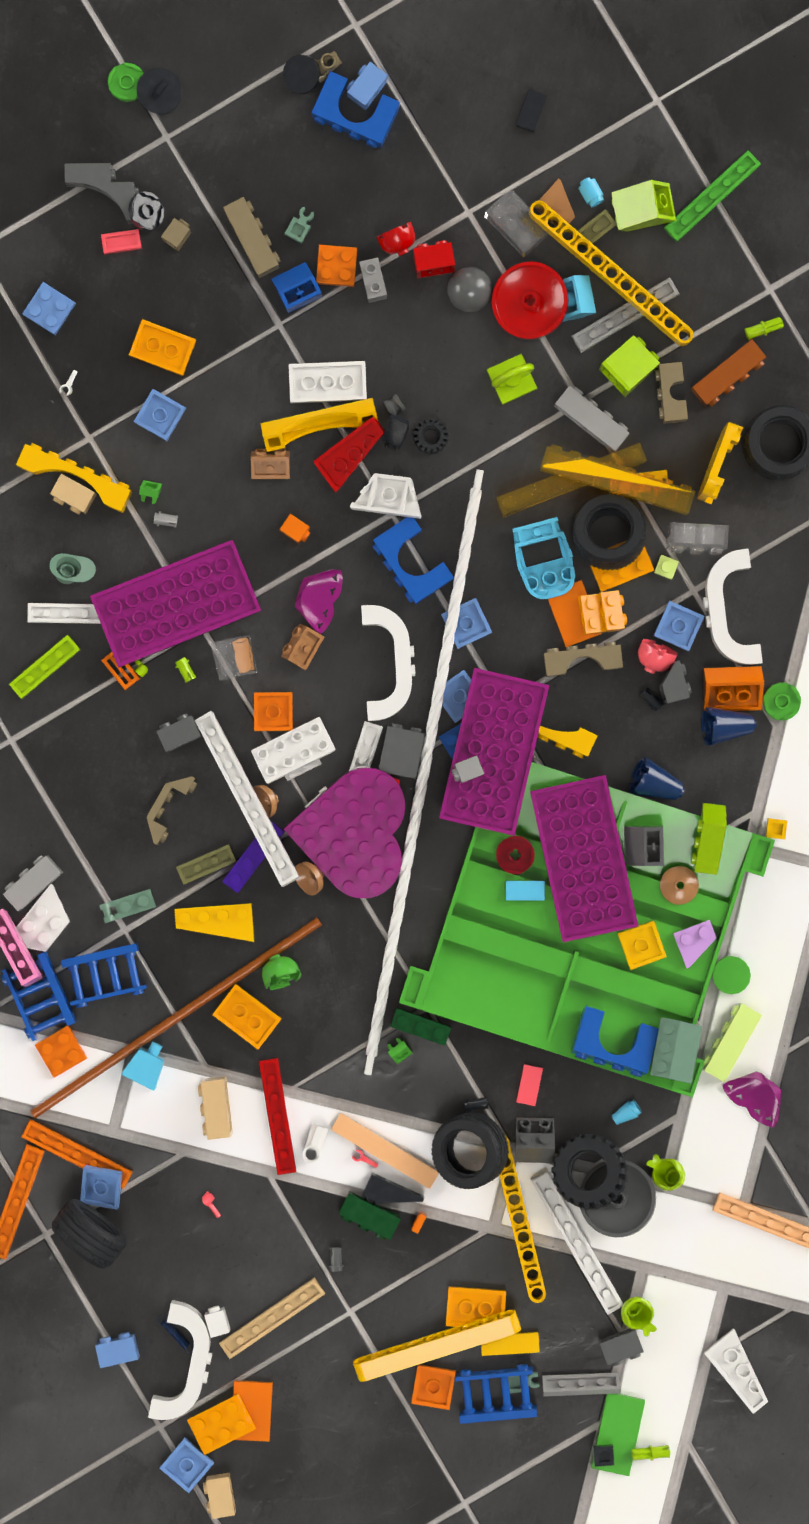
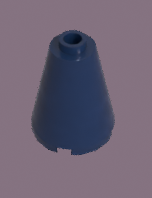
[701,707,757,746]
[629,757,685,800]

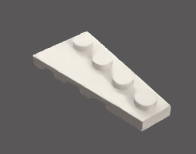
[704,1328,768,1414]

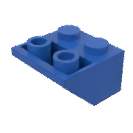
[271,262,322,313]

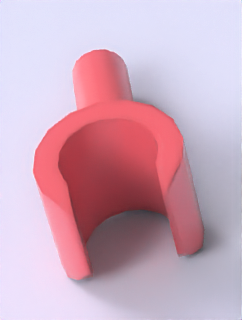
[352,1150,378,1168]
[202,1191,221,1218]

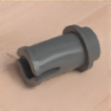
[329,1247,344,1272]

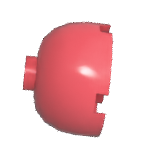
[638,639,677,674]

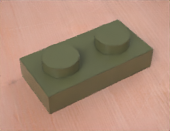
[578,209,617,249]

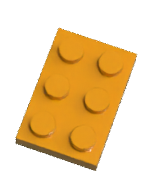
[129,319,196,376]
[590,540,654,592]
[213,984,282,1049]
[446,1286,506,1327]
[187,1393,256,1455]

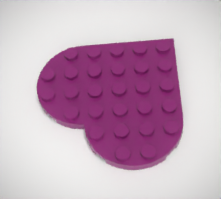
[283,768,405,898]

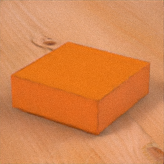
[411,1211,427,1234]

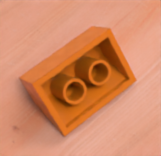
[703,666,764,711]

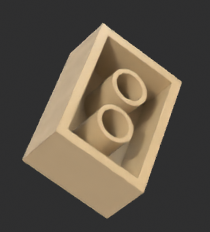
[198,1076,233,1140]

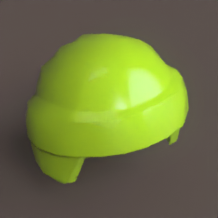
[647,1154,686,1191]
[621,1296,657,1337]

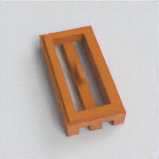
[101,652,140,691]

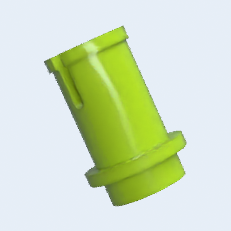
[175,657,196,683]

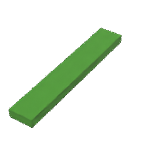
[664,150,761,243]

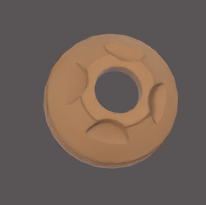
[253,785,279,818]
[295,862,324,895]

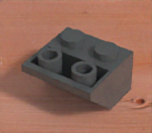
[659,660,692,705]
[624,825,664,866]
[515,1118,555,1163]

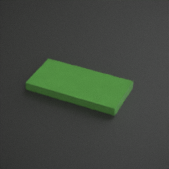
[591,1393,645,1476]

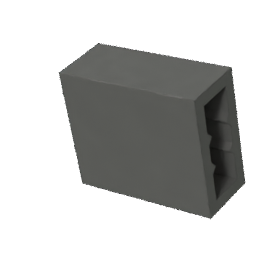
[379,723,425,779]

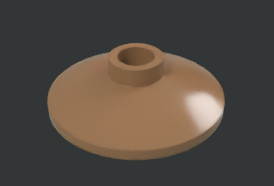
[660,866,699,905]

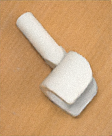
[59,370,77,396]

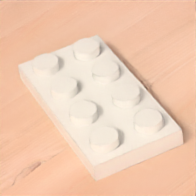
[289,361,367,403]

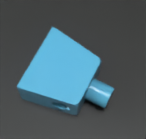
[121,1041,165,1091]

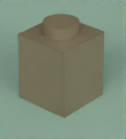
[161,218,191,251]

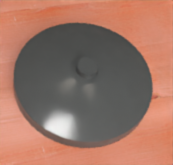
[580,1160,657,1238]

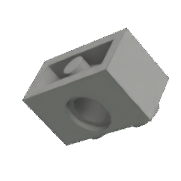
[359,257,387,303]

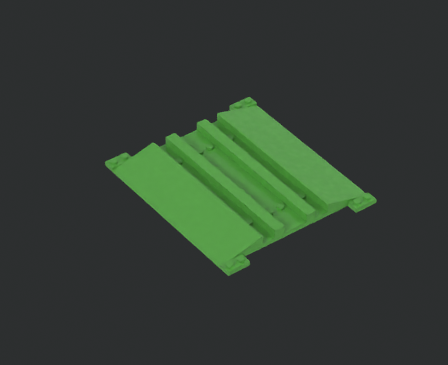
[399,762,775,1098]

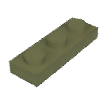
[176,844,237,885]

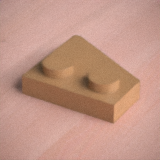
[535,178,575,227]

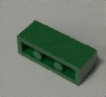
[390,1007,451,1046]
[339,1191,401,1240]

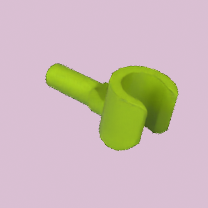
[134,660,148,677]

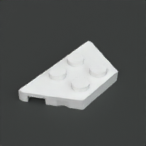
[350,473,421,519]
[16,884,70,952]

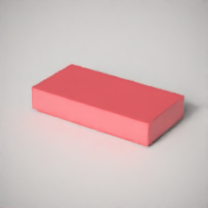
[101,229,142,255]
[516,1064,543,1106]

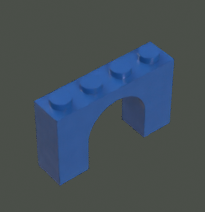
[312,71,400,148]
[372,517,454,605]
[571,1006,659,1077]

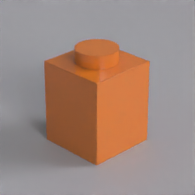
[280,514,310,544]

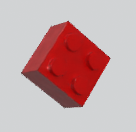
[413,240,455,279]

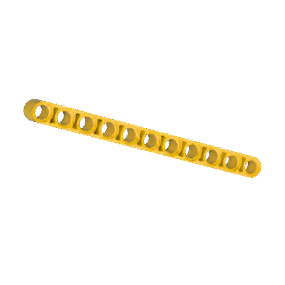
[529,201,693,346]

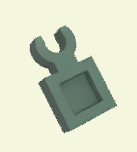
[285,207,314,244]
[508,1372,539,1393]

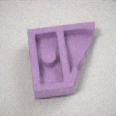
[673,920,716,968]

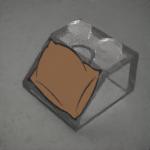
[211,636,258,681]

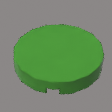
[108,63,144,102]
[763,683,801,721]
[712,956,751,995]

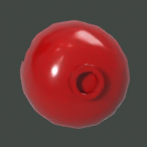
[376,222,415,256]

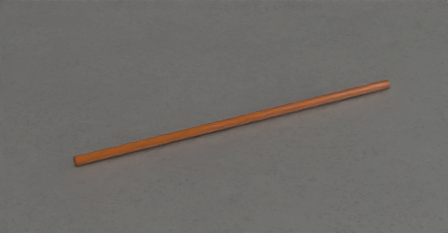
[30,917,322,1118]

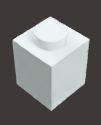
[204,1306,230,1338]

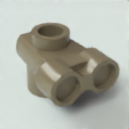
[315,51,342,83]

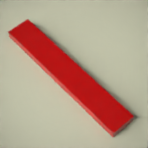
[259,1058,297,1175]

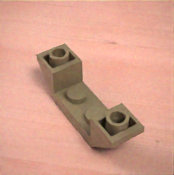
[147,776,197,845]

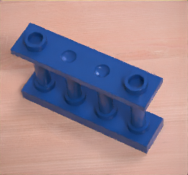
[61,943,148,1008]
[1,951,77,1041]
[455,1364,538,1424]

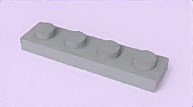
[542,1373,621,1396]

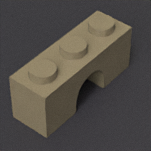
[655,362,688,424]

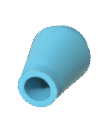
[612,1100,642,1125]

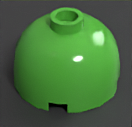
[262,955,301,990]

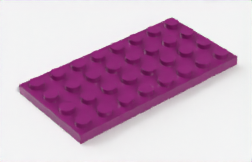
[90,540,261,668]
[439,668,549,836]
[530,775,639,942]

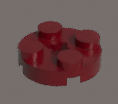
[496,836,535,874]

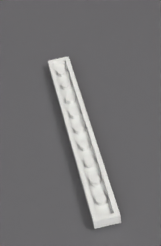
[195,711,300,887]

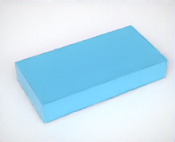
[506,881,545,900]

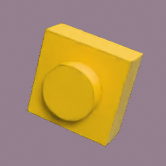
[765,818,787,840]

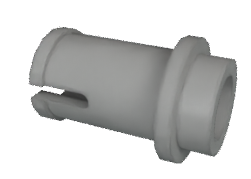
[153,511,178,528]

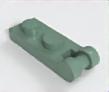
[99,889,156,923]

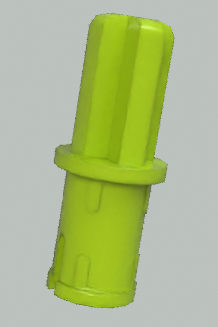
[745,317,784,340]
[631,1445,671,1461]

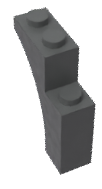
[65,163,139,224]

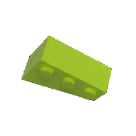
[691,803,727,875]

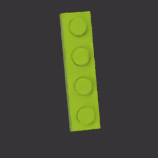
[9,635,80,699]

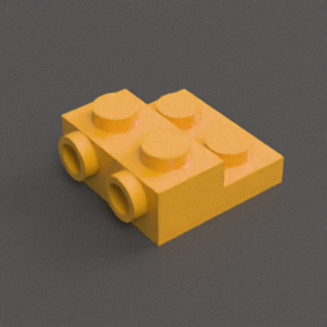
[578,590,627,635]

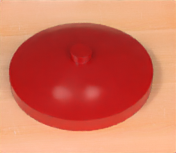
[492,262,569,340]

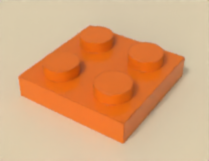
[316,245,357,287]
[254,692,293,731]
[35,1026,88,1078]
[411,1364,456,1410]

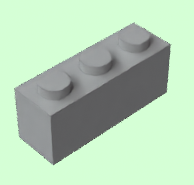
[3,855,63,911]

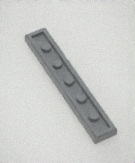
[571,277,680,353]

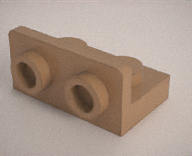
[251,449,290,479]
[281,624,324,670]

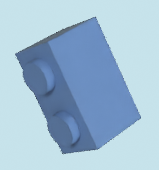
[347,62,388,110]
[95,1332,140,1368]

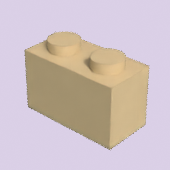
[50,474,97,515]
[203,1472,236,1519]

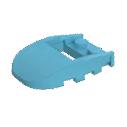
[513,517,575,599]

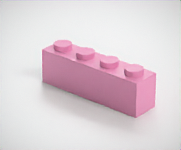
[0,909,43,987]

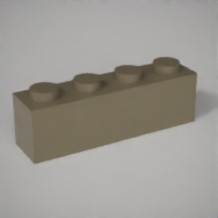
[223,197,281,279]

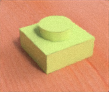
[654,555,679,580]

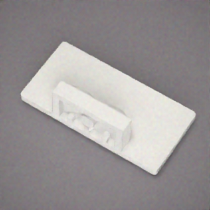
[251,717,336,784]

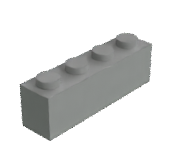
[554,386,630,453]
[452,756,484,784]

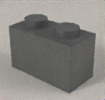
[156,714,202,753]
[598,1328,644,1366]

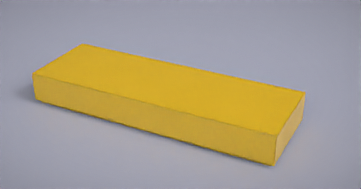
[481,1332,539,1356]

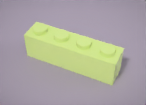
[703,1003,762,1082]

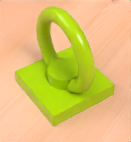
[487,354,537,405]

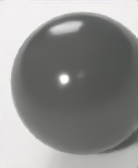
[447,267,493,312]

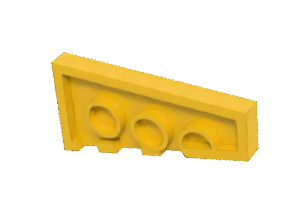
[175,903,254,942]

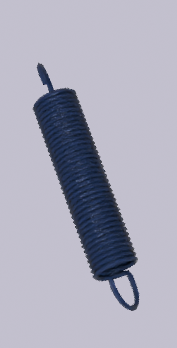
[157,1315,193,1354]

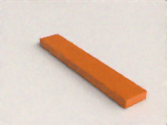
[21,1119,133,1190]
[0,1144,45,1260]

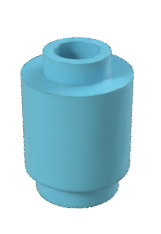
[578,177,604,208]

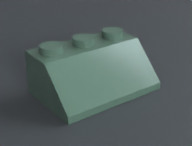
[650,1017,702,1084]

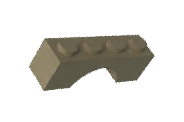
[543,642,623,677]

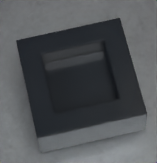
[593,1444,614,1467]

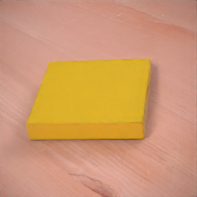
[617,921,667,970]

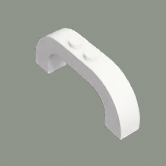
[703,549,763,665]
[361,605,415,721]
[148,1300,212,1420]

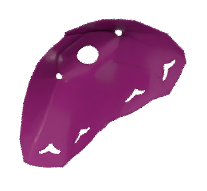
[295,569,343,634]
[722,1071,781,1127]

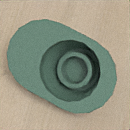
[50,553,96,584]

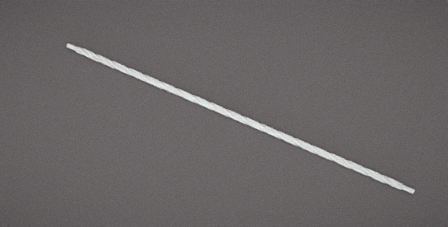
[364,469,484,1075]

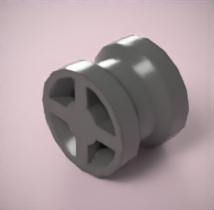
[383,394,406,415]

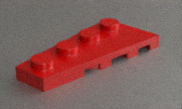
[313,416,385,492]

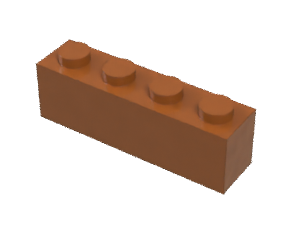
[691,339,766,407]

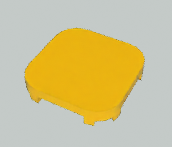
[697,422,743,504]

